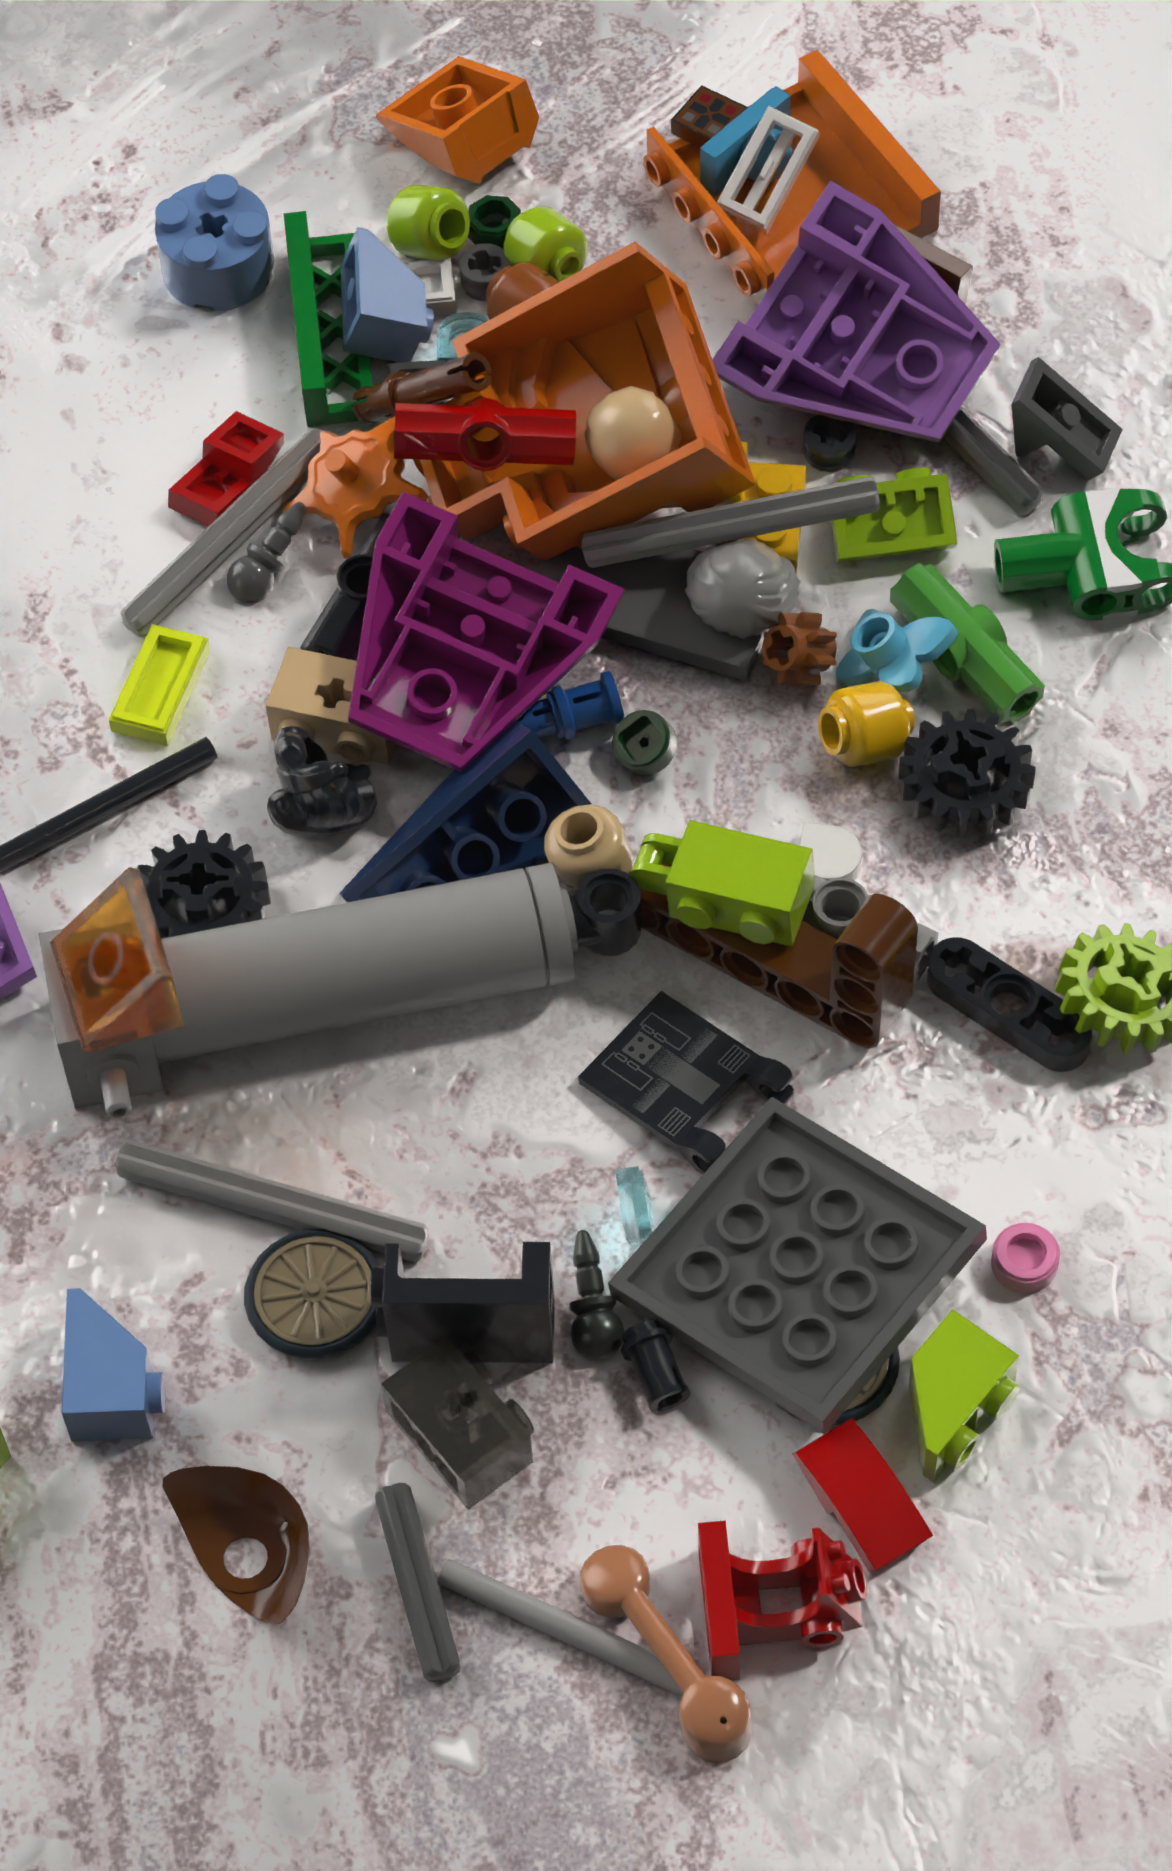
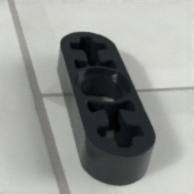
[927,937,1092,1072]

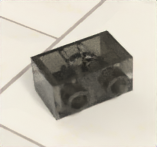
[381,1336,534,1510]

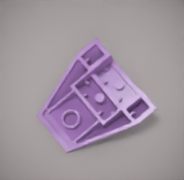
[713,180,1001,443]

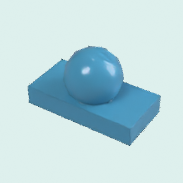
[700,86,793,197]

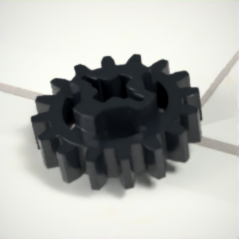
[898,709,1036,838]
[131,830,271,941]

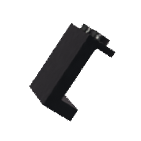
[371,1242,555,1363]

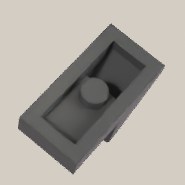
[1011,357,1123,480]

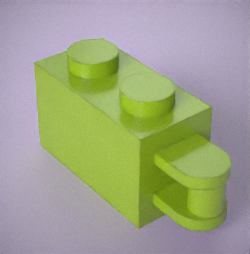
[630,820,815,947]

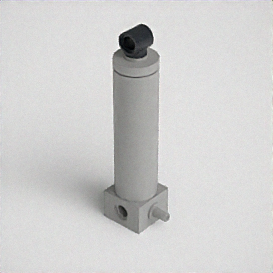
[38,863,641,1118]

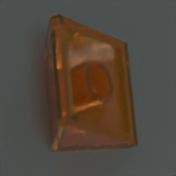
[50,867,183,1052]

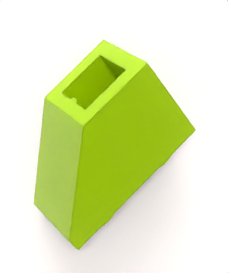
[909,1309,1020,1483]

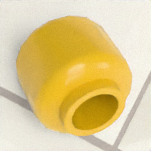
[818,681,915,767]

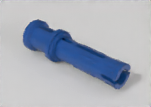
[445,671,624,767]

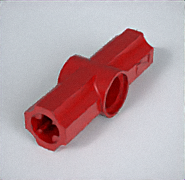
[394,398,576,471]

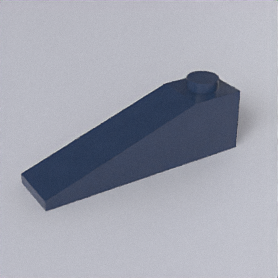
[339,722,592,903]

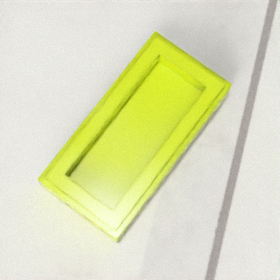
[108,624,211,746]

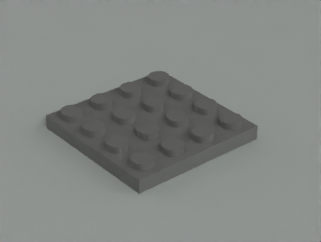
[608,1097,987,1434]

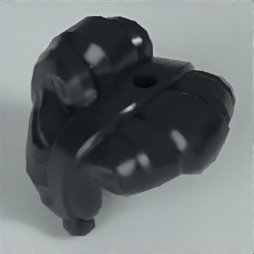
[267,726,377,838]

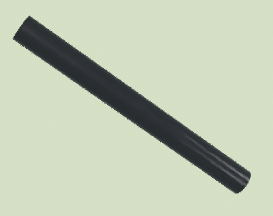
[0,737,218,873]

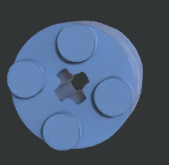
[155,174,274,311]

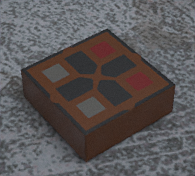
[671,85,748,147]

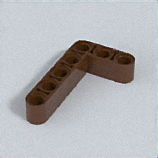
[628,863,918,1048]

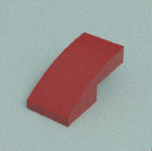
[168,411,285,527]
[792,1418,933,1573]

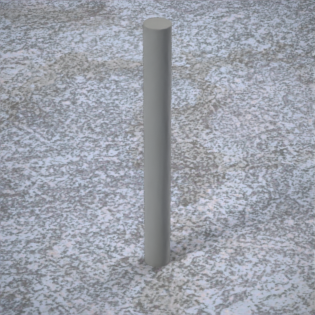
[438,1559,683,1696]

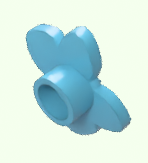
[836,609,958,692]

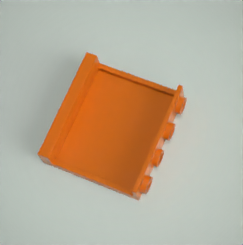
[643,49,941,304]

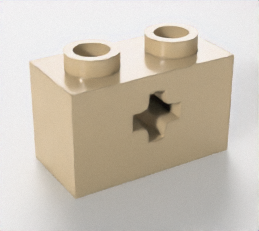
[266,647,396,765]

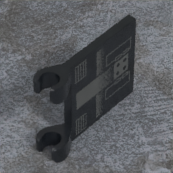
[578,991,794,1175]

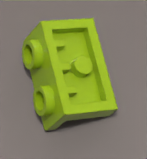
[831,467,958,564]

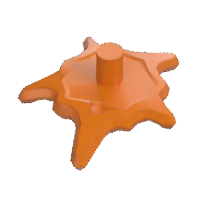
[284,416,428,559]

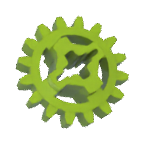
[1055,923,1172,1054]

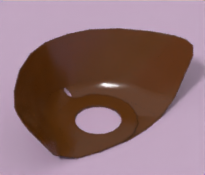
[162,1466,310,1624]

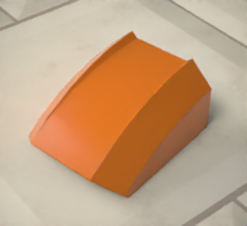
[375,56,539,184]

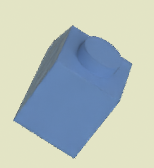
[340,227,434,362]
[62,1288,166,1441]

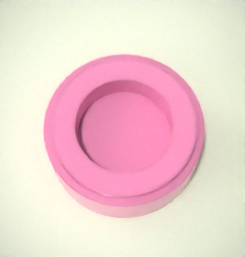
[991,1223,1060,1293]

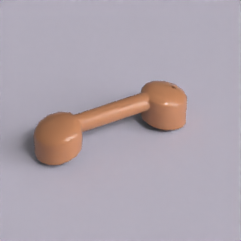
[580,1545,752,1762]

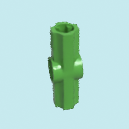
[890,563,1045,724]

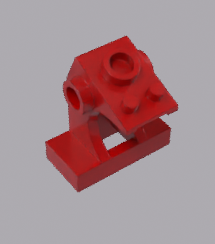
[698,1520,867,1680]

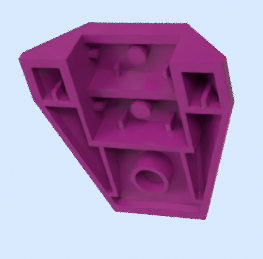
[348,492,625,772]

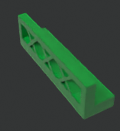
[283,211,372,427]

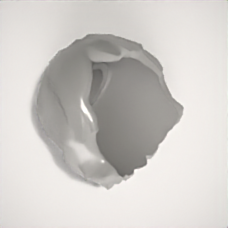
[685,537,801,639]

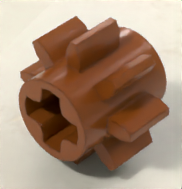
[762,612,837,685]

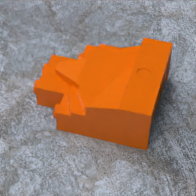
[413,241,756,561]

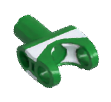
[994,489,1172,621]

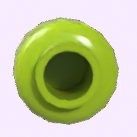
[386,185,470,261]
[504,206,588,281]

